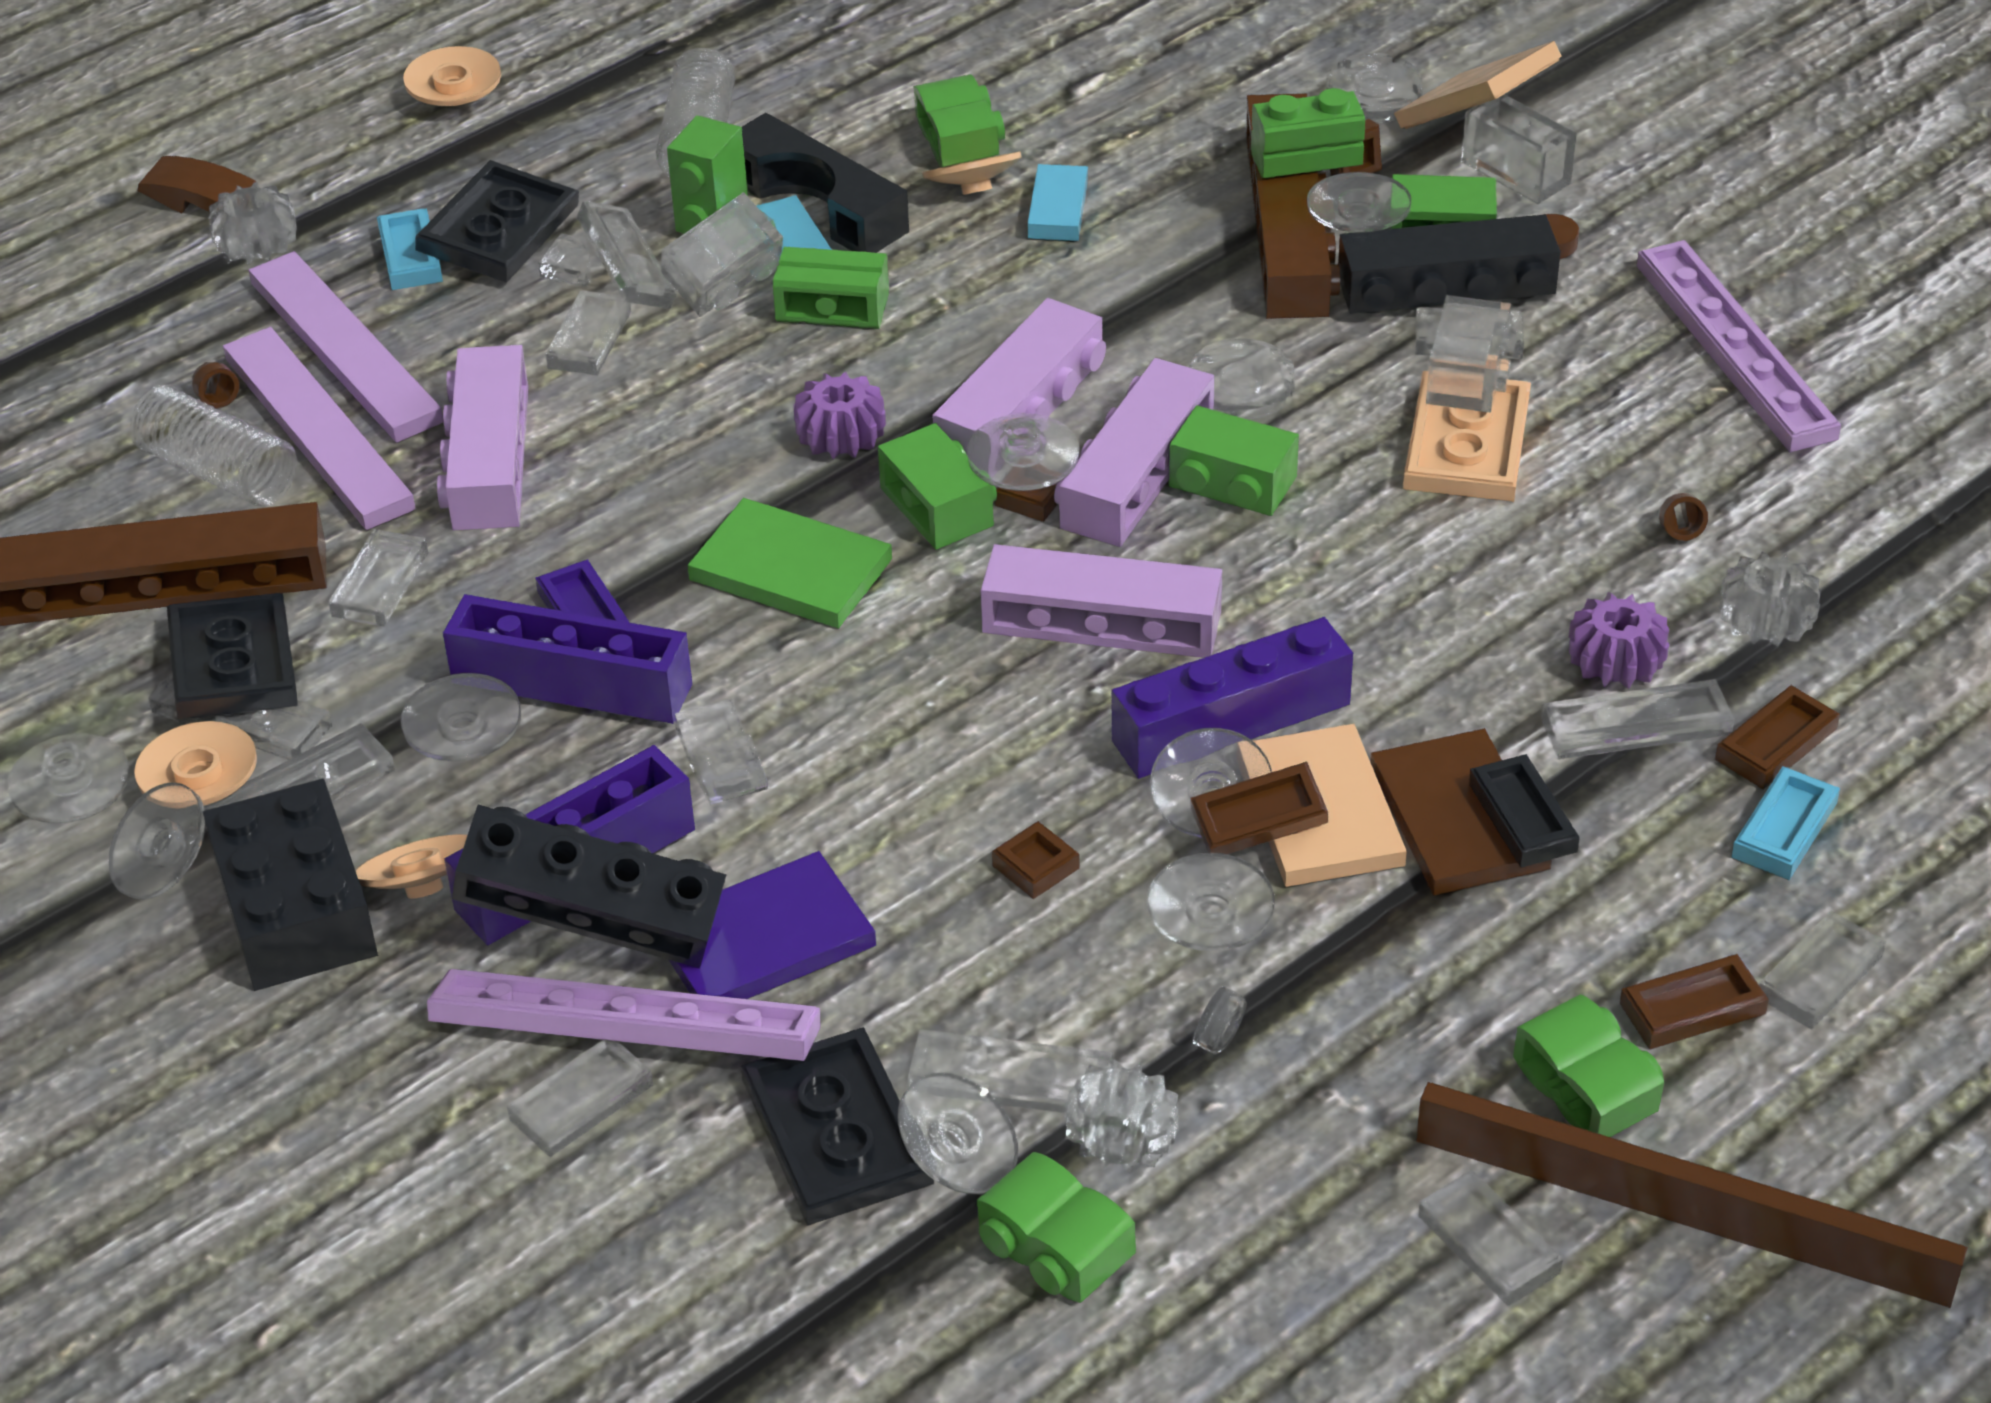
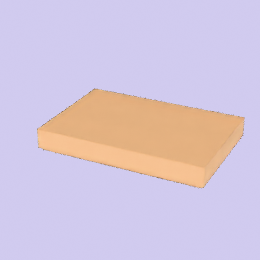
[1394,41,1562,129]
[1403,371,1531,502]
[1237,724,1407,887]

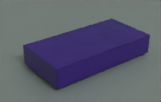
[535,559,630,623]

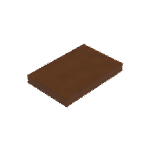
[1370,728,1552,895]

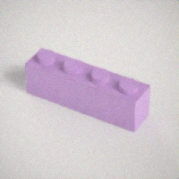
[933,298,1106,477]
[437,345,528,530]
[1054,358,1214,547]
[981,544,1222,658]

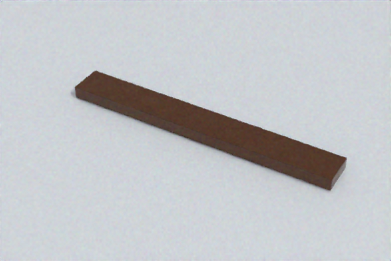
[1416,1082,1968,1308]

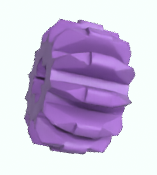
[793,371,886,460]
[1568,592,1669,689]

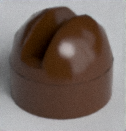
[192,362,239,408]
[1659,493,1708,541]

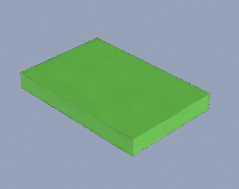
[688,497,892,629]

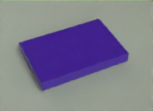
[669,851,876,999]

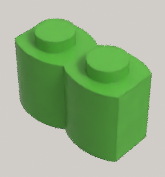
[913,74,1005,167]
[1513,994,1664,1137]
[977,1152,1136,1303]

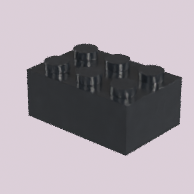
[202,778,378,991]

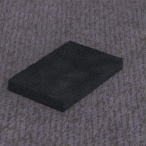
[415,160,579,283]
[167,593,298,719]
[741,1027,934,1226]

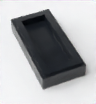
[1469,754,1580,868]

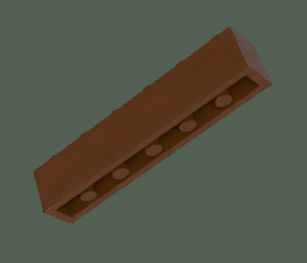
[1246,93,1340,319]
[0,502,327,626]

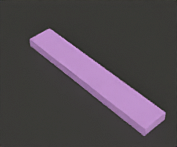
[1637,240,1841,453]
[248,251,444,443]
[223,327,416,530]
[427,969,821,1061]

